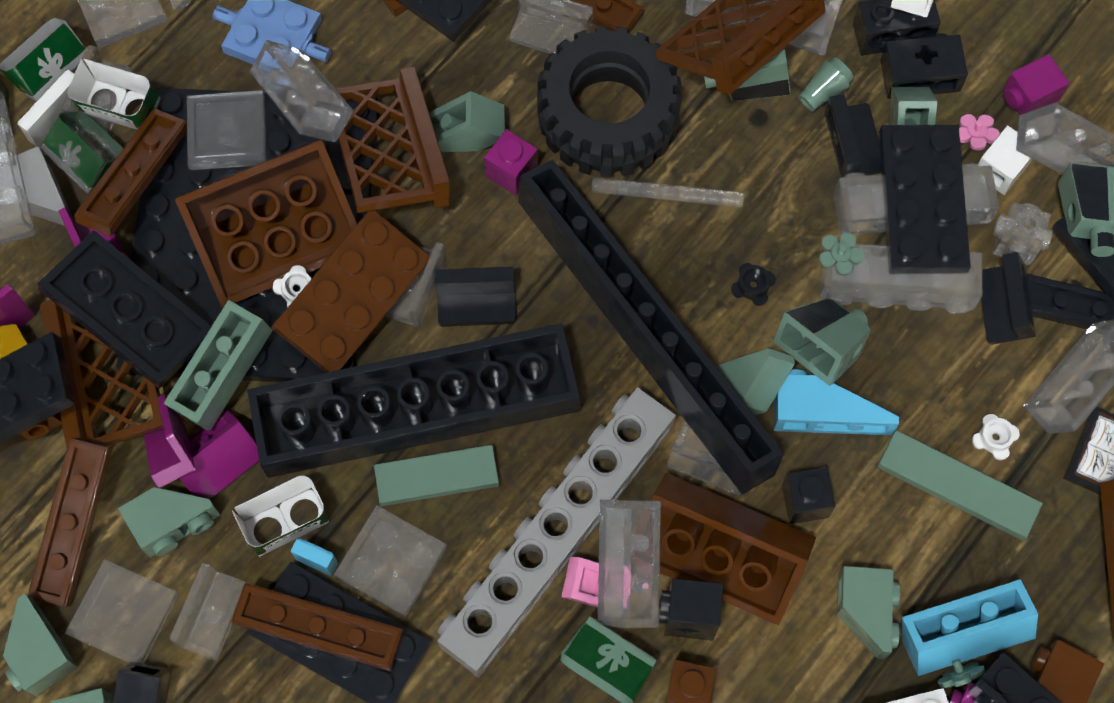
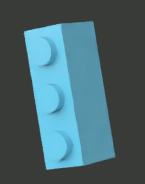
[902,579,1038,676]

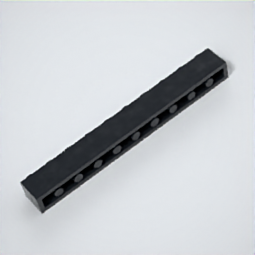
[518,160,784,495]

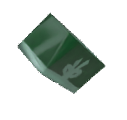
[561,616,656,703]

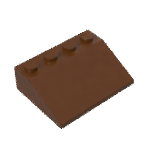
[175,139,357,308]

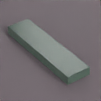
[877,430,1043,541]

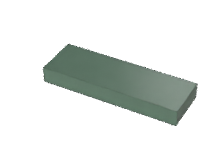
[374,445,499,506]

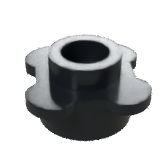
[731,263,776,306]

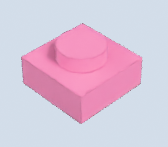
[561,557,612,607]

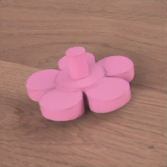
[959,114,1000,151]

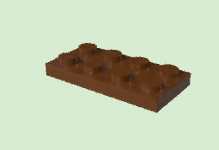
[271,210,431,373]

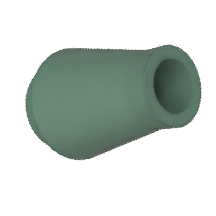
[798,57,854,112]

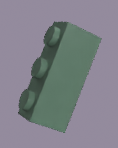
[163,300,273,432]

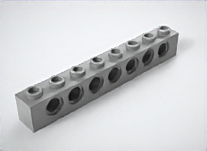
[437,387,676,678]

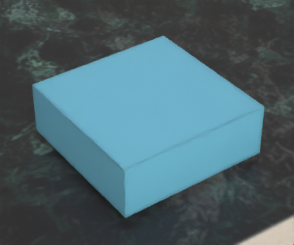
[290,538,338,577]

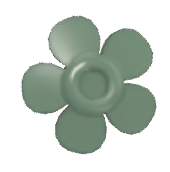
[819,232,864,276]
[938,659,986,688]

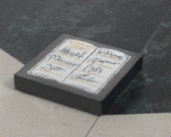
[1063,406,1114,495]

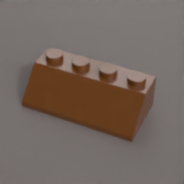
[629,473,816,625]

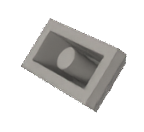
[0,146,73,226]

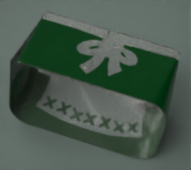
[40,112,123,194]

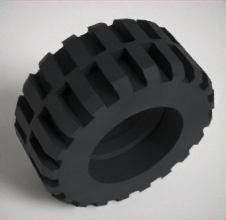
[537,26,682,177]

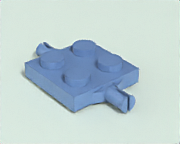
[213,0,332,79]

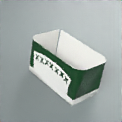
[68,59,160,129]
[232,476,329,557]

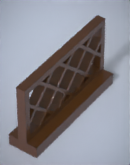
[655,0,826,95]
[326,67,449,213]
[40,300,164,448]

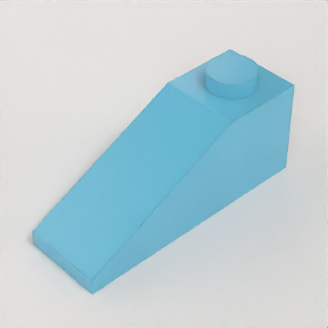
[774,369,899,435]

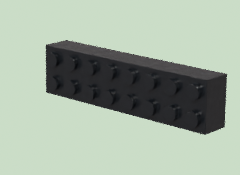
[247,323,580,478]

